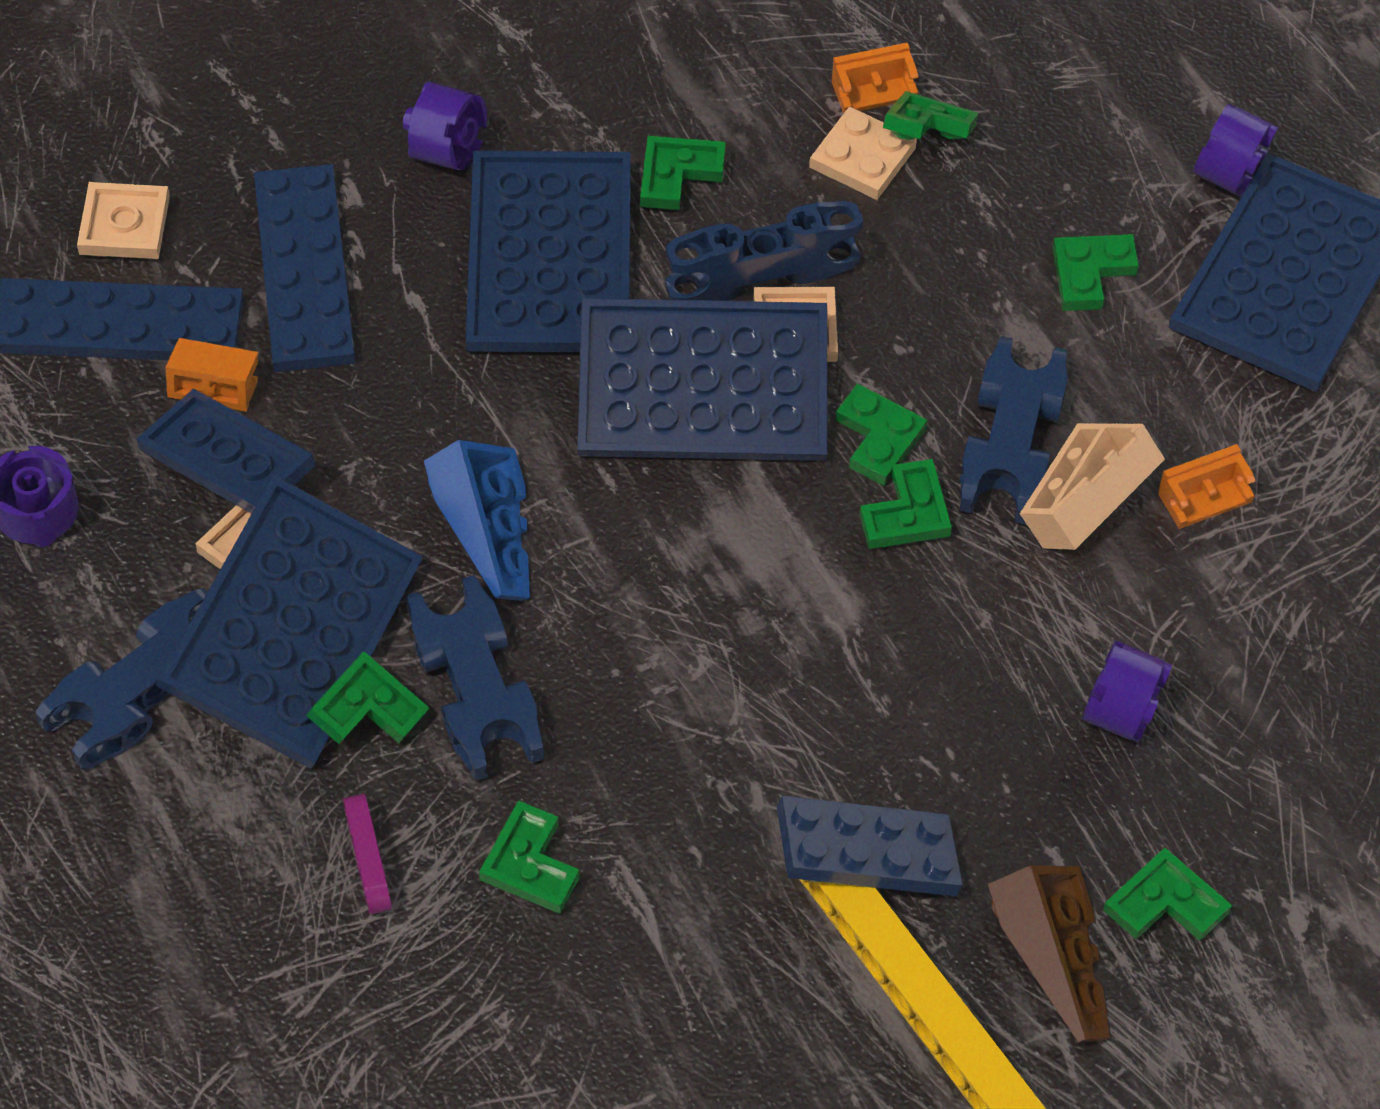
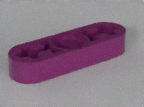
[343,793,392,915]

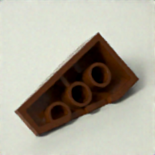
[988,865,1110,1042]

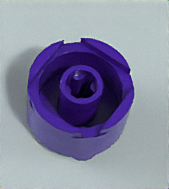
[403,82,487,170]
[1193,104,1279,197]
[0,446,79,547]
[1082,640,1172,742]

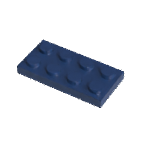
[136,389,316,514]
[777,796,963,896]

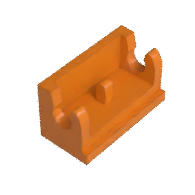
[832,43,918,114]
[165,338,258,412]
[1158,444,1255,529]

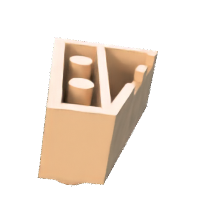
[1020,423,1165,550]

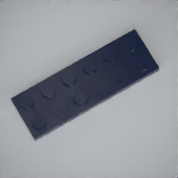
[254,164,355,372]
[0,278,244,361]

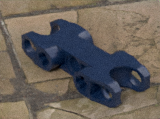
[665,201,863,301]
[960,336,1068,525]
[407,575,544,781]
[35,588,208,770]

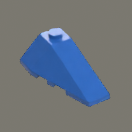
[424,440,530,601]

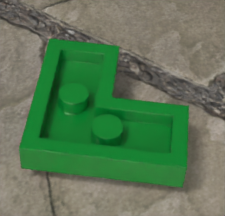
[883,91,979,140]
[640,136,726,210]
[1053,234,1138,311]
[835,383,928,486]
[860,459,952,549]
[306,651,429,744]
[479,800,580,914]
[1103,848,1232,941]

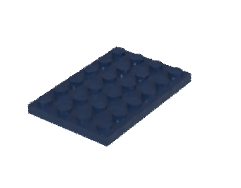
[465,151,631,352]
[1168,153,1380,392]
[578,298,827,461]
[156,475,423,769]

